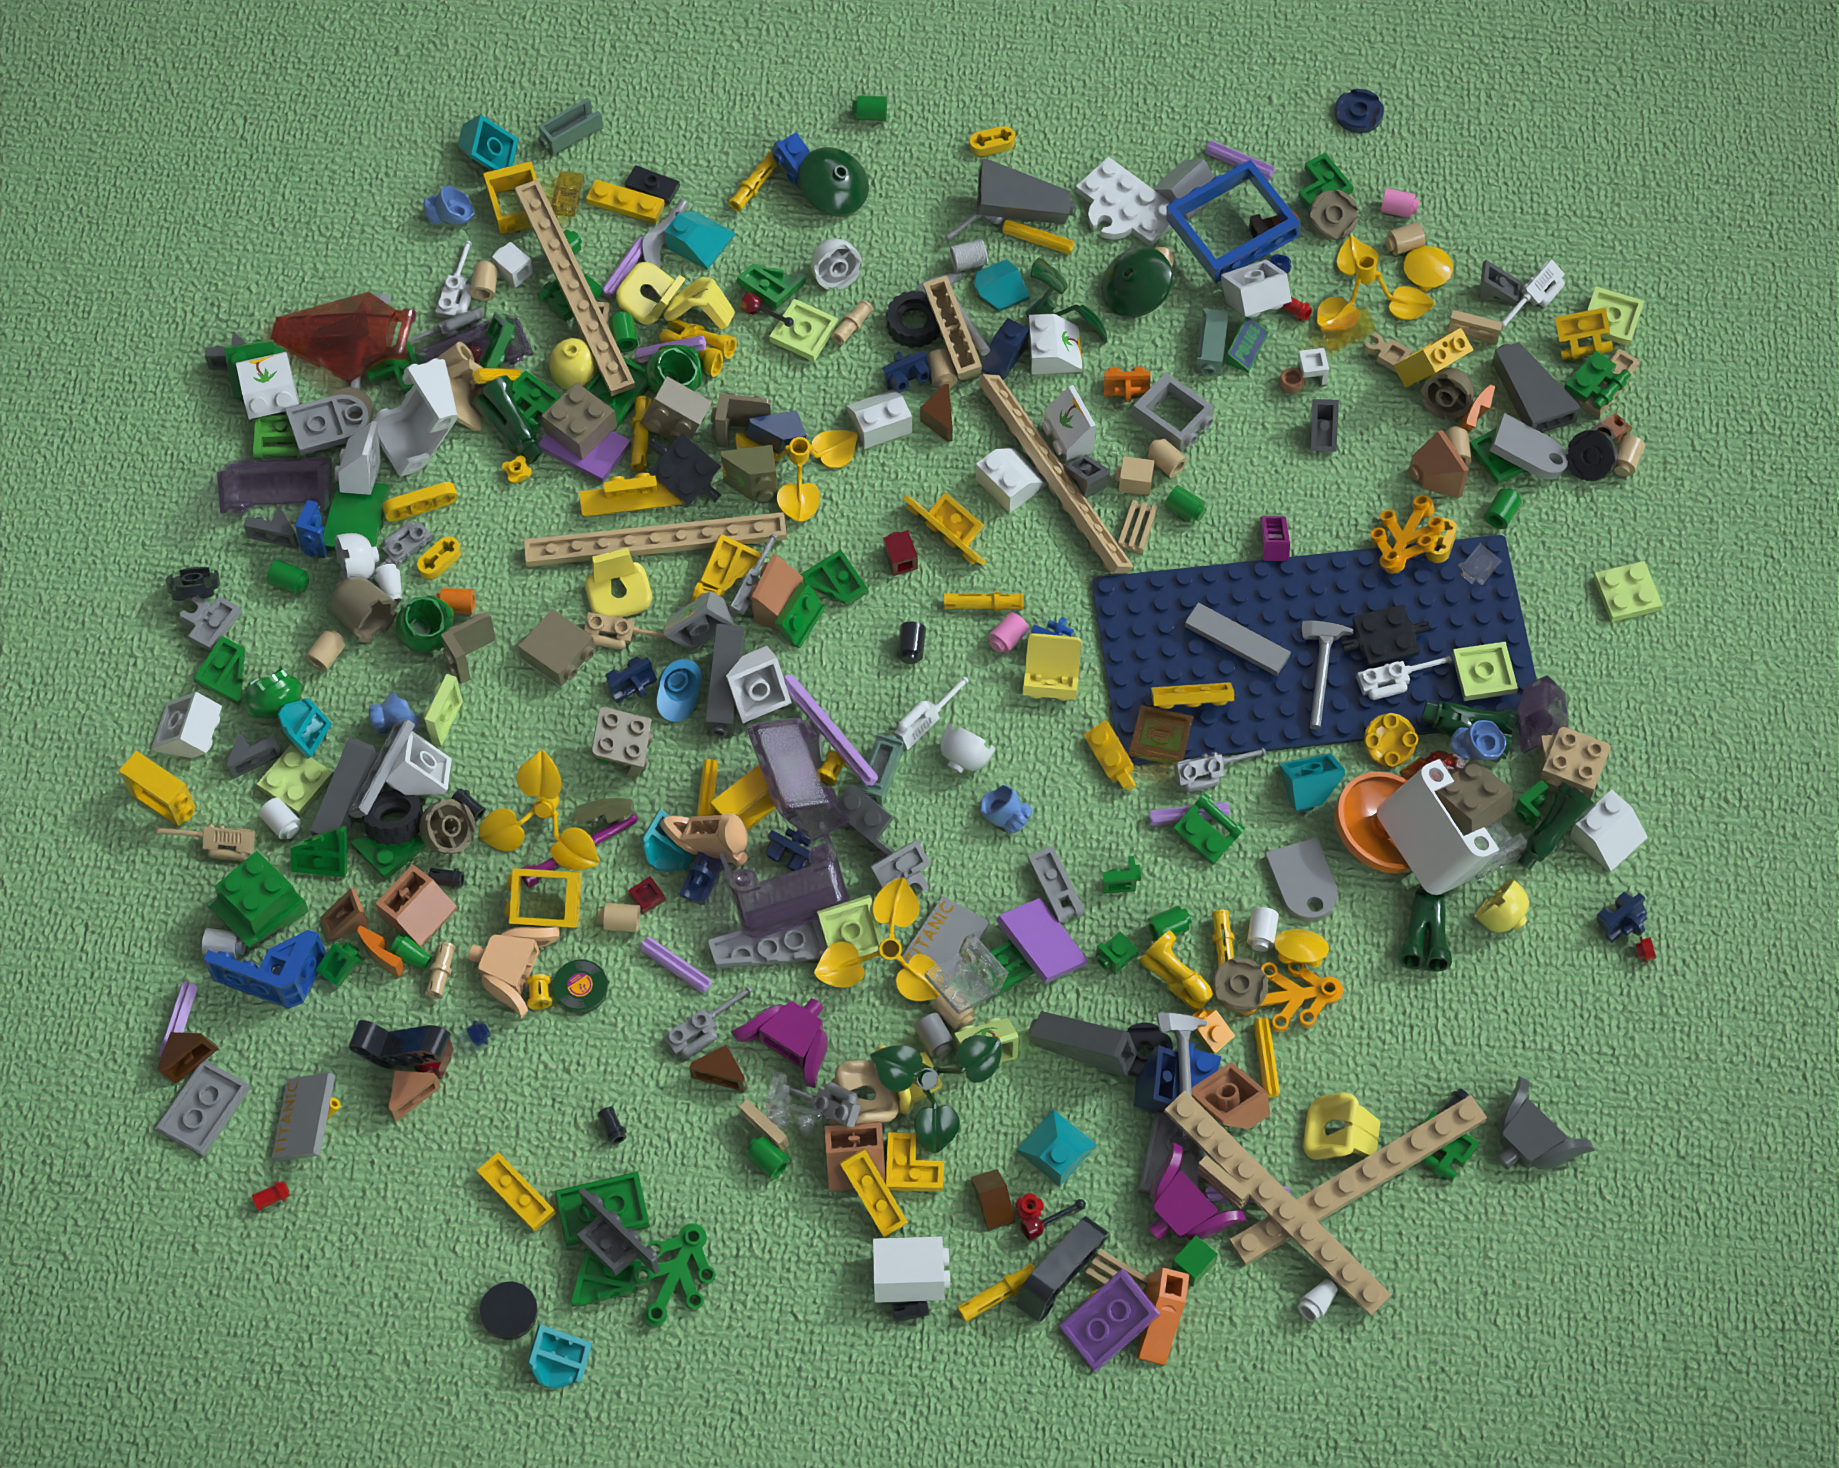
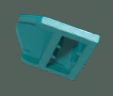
[974,259,1029,312]
[278,698,332,759]
[641,809,695,871]
[527,1324,592,1389]

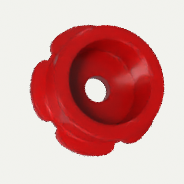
[1635,936,1656,963]
[1016,1193,1044,1219]

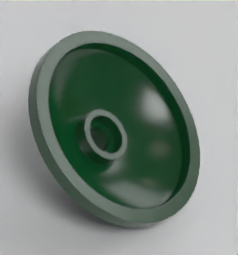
[798,147,869,217]
[1101,246,1173,318]

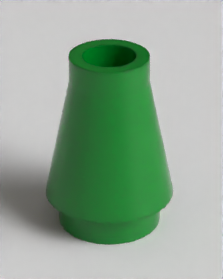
[389,935,432,970]

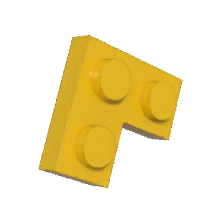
[886,1132,944,1192]

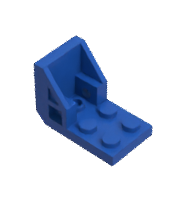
[203,930,327,1009]

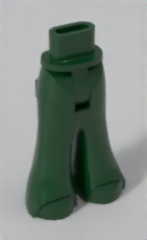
[472,375,543,465]
[1421,701,1518,760]
[1517,781,1596,870]
[1398,884,1452,972]

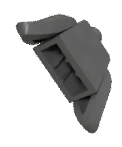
[1496,1076,1595,1169]

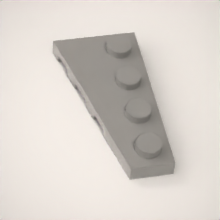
[707,907,827,969]

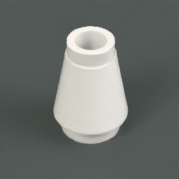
[375,564,403,604]
[1298,1279,1338,1322]

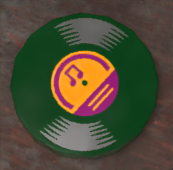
[553,959,608,1014]

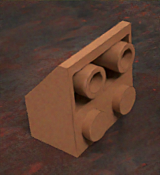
[750,554,803,632]
[375,864,457,947]
[825,1122,886,1192]

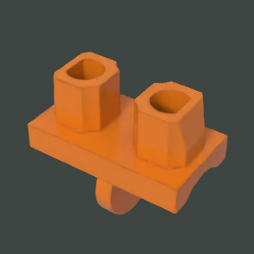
[1104,367,1151,402]

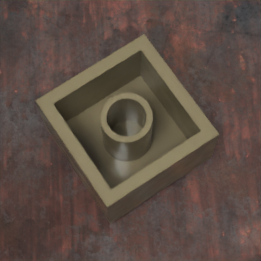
[640,376,712,444]
[542,382,617,460]
[1435,759,1512,835]

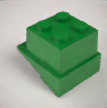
[205,851,309,948]

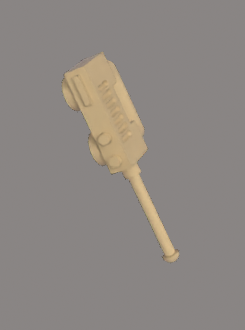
[584,612,671,650]
[155,824,255,861]

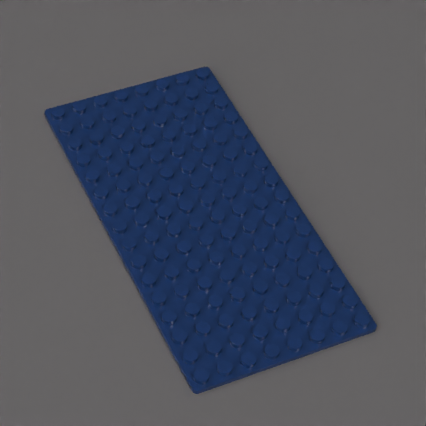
[1092,535,1545,765]

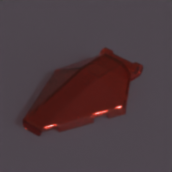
[270,292,417,383]

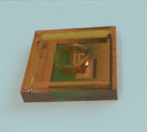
[1129,705,1193,765]

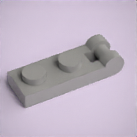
[1028,846,1084,924]

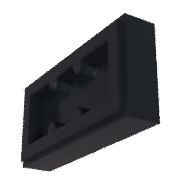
[624,165,680,205]

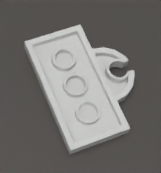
[1075,157,1172,247]

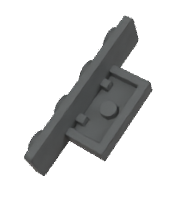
[813,783,895,858]
[577,1188,660,1276]

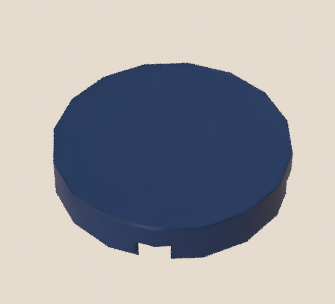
[1335,89,1384,133]

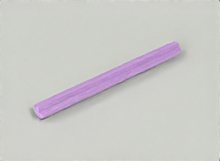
[784,674,878,787]

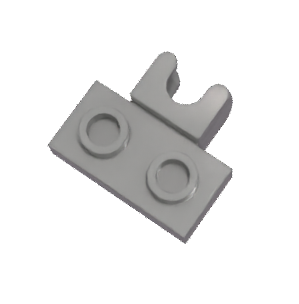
[180,596,242,652]
[869,840,931,891]

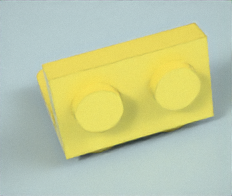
[1023,633,1081,701]

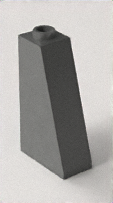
[977,159,1074,224]
[1492,342,1580,433]
[706,624,746,737]
[310,737,377,836]
[1029,1011,1137,1078]

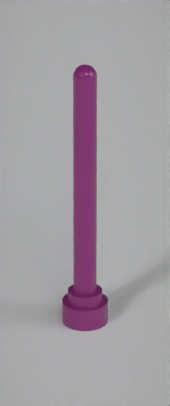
[520,814,638,889]

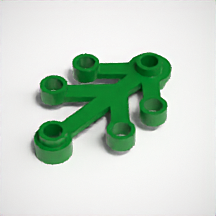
[633,1223,716,1328]

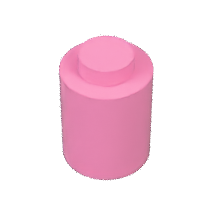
[1381,188,1419,219]
[989,612,1029,653]

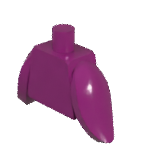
[731,998,828,1088]
[1148,1142,1247,1241]

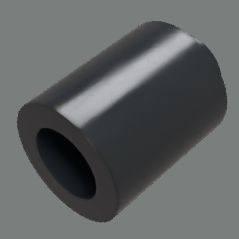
[897,621,926,664]

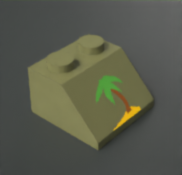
[720,445,778,502]

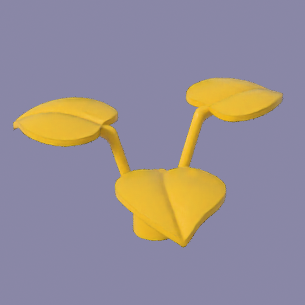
[1317,235,1434,331]
[736,430,858,522]
[479,749,600,870]
[814,877,943,1001]

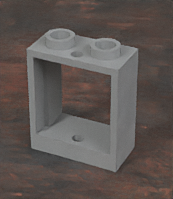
[1132,373,1214,452]

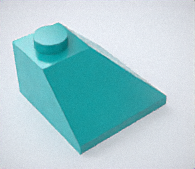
[458,114,519,178]
[664,210,735,270]
[1279,753,1345,812]
[1017,1109,1097,1186]

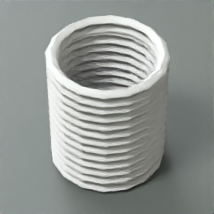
[950,239,988,272]

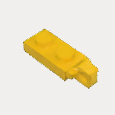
[1084,720,1137,792]

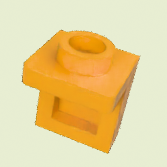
[1192,1008,1235,1054]

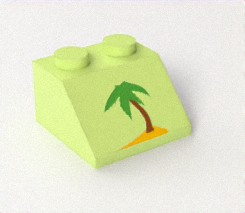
[954,1018,1019,1073]

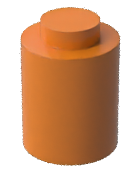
[436,588,475,615]

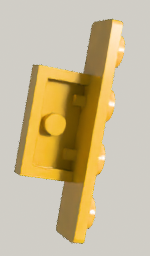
[579,473,683,517]
[902,492,987,565]

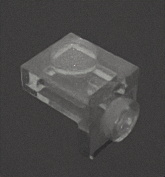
[1458,543,1502,585]

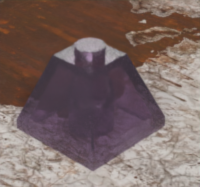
[1517,675,1569,754]

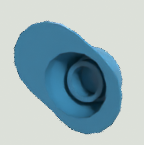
[656,659,702,722]

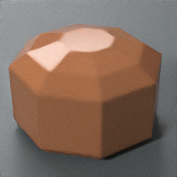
[1279,367,1305,394]

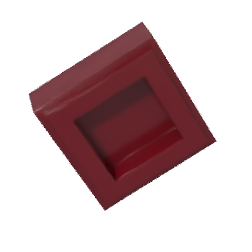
[628,876,666,914]

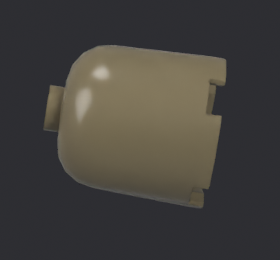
[330,576,397,643]

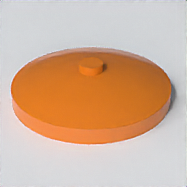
[1334,772,1412,874]

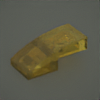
[551,171,584,217]
[1320,306,1376,351]

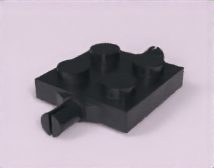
[648,433,722,507]
[1341,604,1431,668]

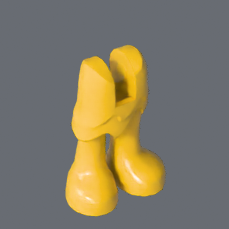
[659,319,737,377]
[1139,930,1213,1011]

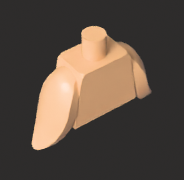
[660,813,748,867]
[468,927,560,1018]

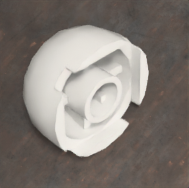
[811,238,862,290]
[335,533,379,581]
[940,723,996,773]

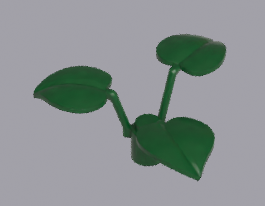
[1025,257,1107,345]
[870,1035,1002,1153]

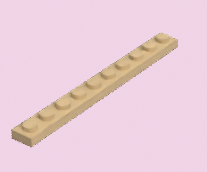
[515,179,635,396]
[977,374,1134,574]
[524,512,787,567]
[1164,1090,1392,1317]
[1230,1095,1487,1266]

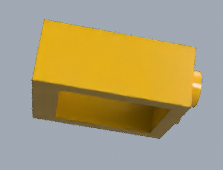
[483,161,537,235]
[1393,328,1473,388]
[118,750,196,827]
[710,763,781,832]
[505,868,582,928]

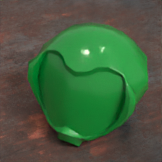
[645,345,702,394]
[395,595,454,653]
[245,666,303,719]

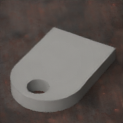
[285,394,369,455]
[1490,413,1568,479]
[1265,837,1338,922]

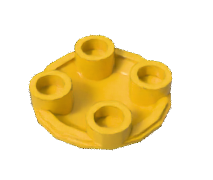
[1403,246,1453,291]
[1364,713,1418,767]
[1274,929,1329,967]

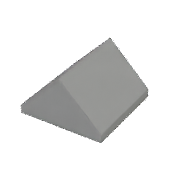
[1153,159,1214,220]

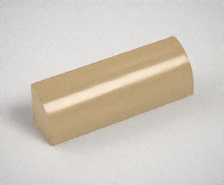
[923,275,982,380]

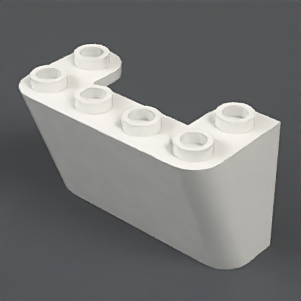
[374,358,458,477]
[1377,759,1499,895]

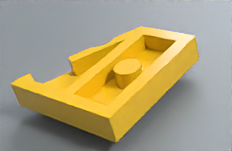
[699,534,761,592]

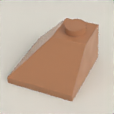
[1409,430,1469,498]
[1191,1062,1270,1129]

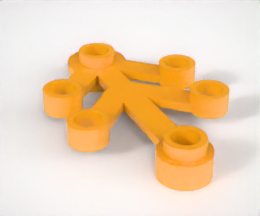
[1370,495,1445,574]
[1238,962,1343,1033]

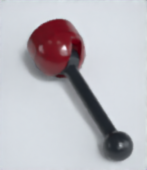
[740,292,794,327]
[1020,1199,1086,1242]

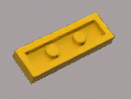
[586,179,665,224]
[1151,683,1234,709]
[840,1148,908,1237]
[476,1152,556,1233]

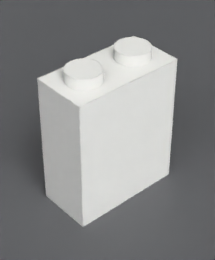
[873,1236,950,1302]

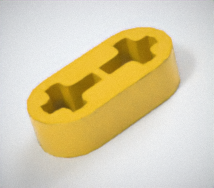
[970,126,1015,157]
[1425,518,1457,563]
[417,536,461,580]

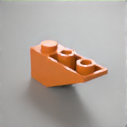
[1137,1268,1189,1366]

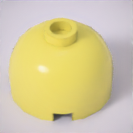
[549,338,599,390]
[1474,878,1529,933]

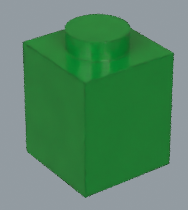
[1171,1236,1218,1287]

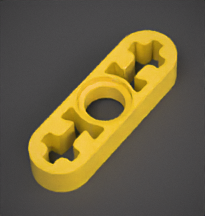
[382,482,458,521]

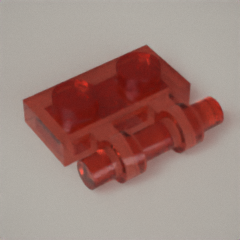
[1399,750,1465,782]

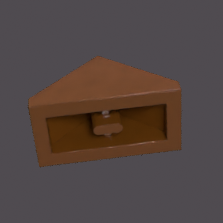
[920,384,953,442]
[157,1032,219,1084]
[689,1045,746,1092]
[970,1169,1015,1231]

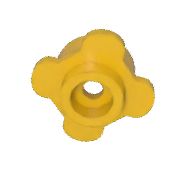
[502,456,532,483]

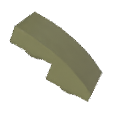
[574,798,634,825]

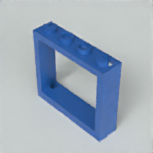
[1166,159,1301,284]

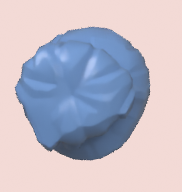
[424,186,474,225]
[369,692,420,734]
[1450,720,1506,761]
[981,785,1032,834]

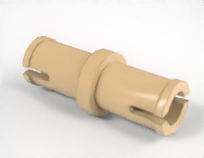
[831,300,873,345]
[425,942,456,999]

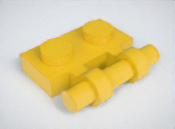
[1555,307,1614,361]

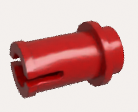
[1280,296,1312,321]
[252,1180,291,1211]

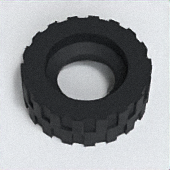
[886,290,940,348]
[362,789,423,845]

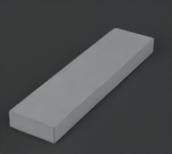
[1185,603,1291,676]
[348,720,415,818]

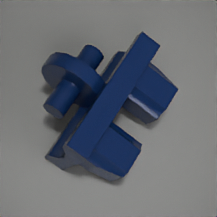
[882,351,930,393]
[605,656,657,703]
[765,826,817,875]
[679,851,724,905]
[1597,892,1647,943]

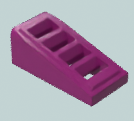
[1260,516,1290,561]

